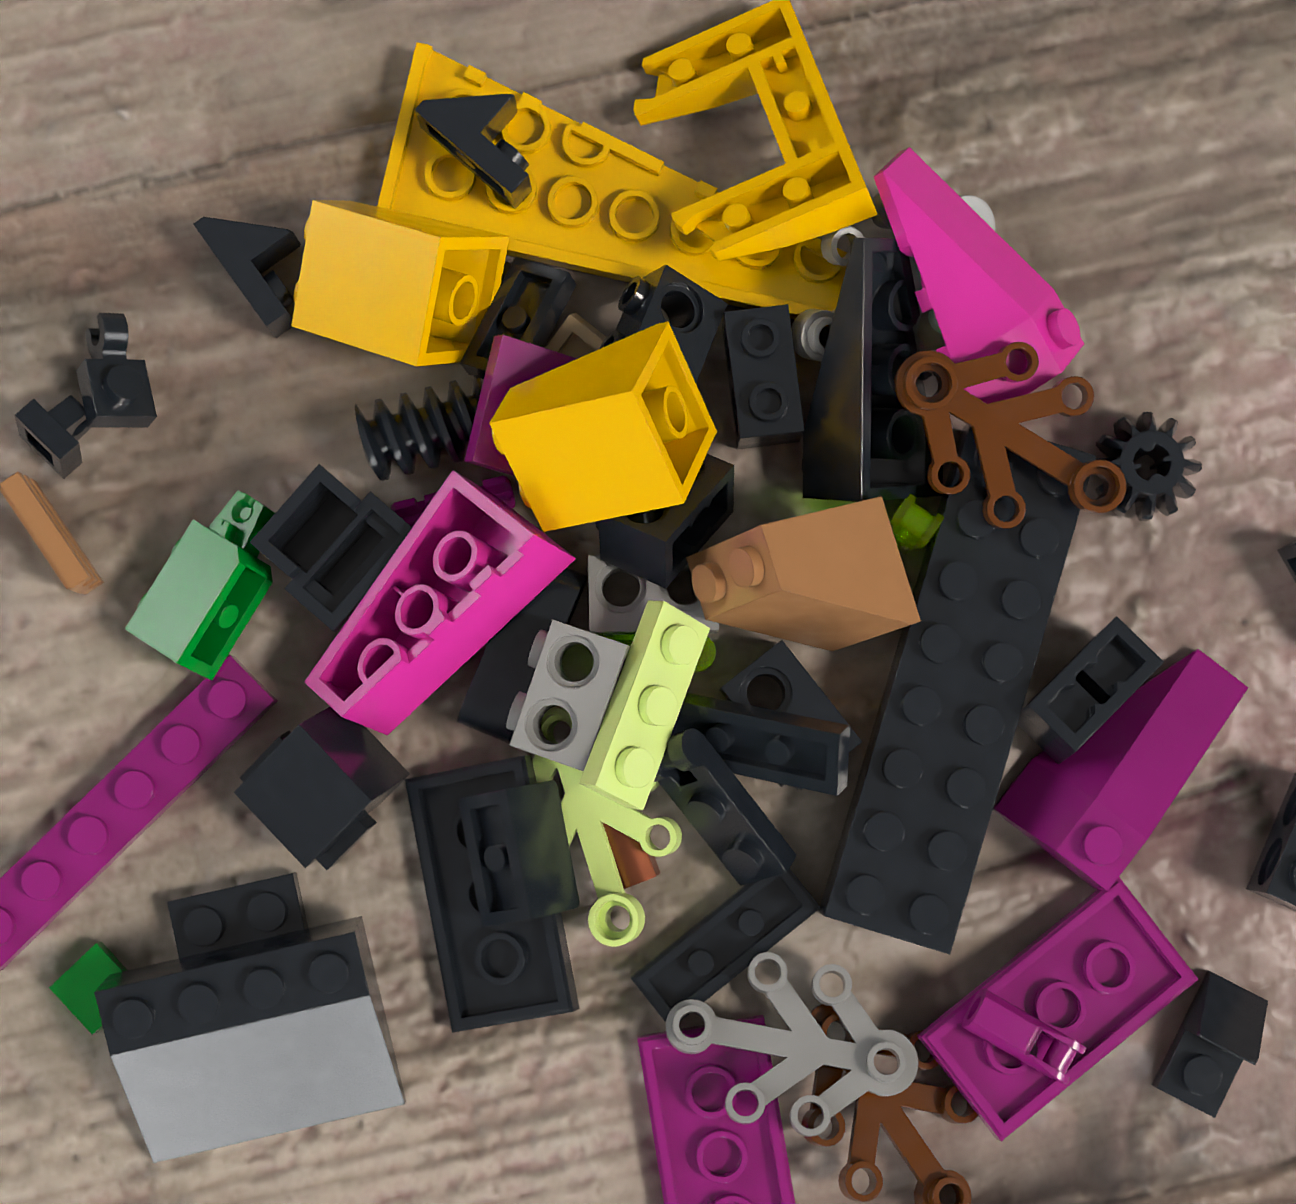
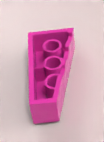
[304,470,576,736]

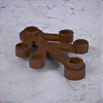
[895,342,1126,529]
[801,1004,978,1204]

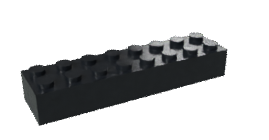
[818,424,1096,955]

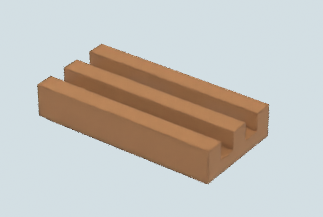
[0,472,104,595]

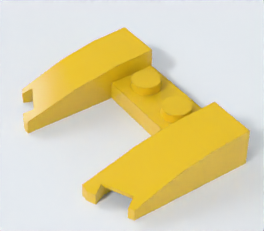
[633,0,878,261]

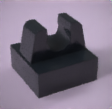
[15,395,90,479]

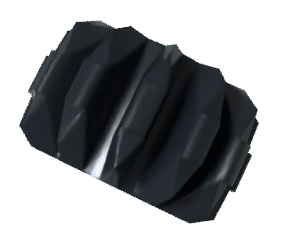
[1095,412,1202,521]

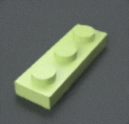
[579,600,710,810]

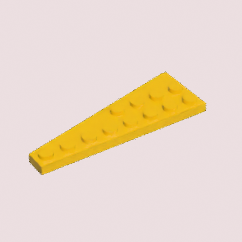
[377,42,847,327]

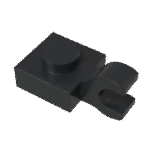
[76,313,157,428]

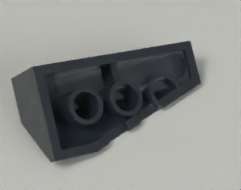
[801,238,943,502]

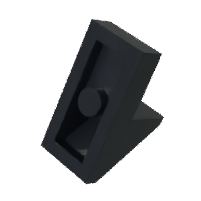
[415,94,532,209]
[193,216,301,338]
[1151,970,1268,1118]

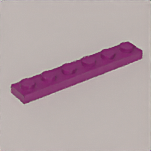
[0,655,278,971]

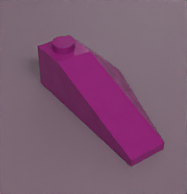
[993,649,1249,891]

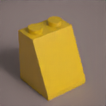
[291,200,510,367]
[489,321,717,532]

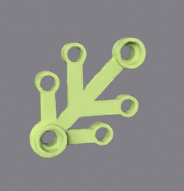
[532,706,682,947]

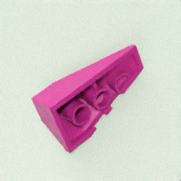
[873,147,1084,404]

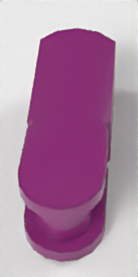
[962,988,1086,1085]

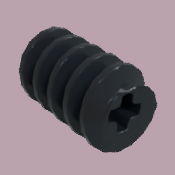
[355,375,482,481]

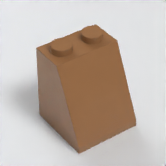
[686,496,921,651]

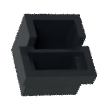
[250,464,412,633]
[234,707,410,870]

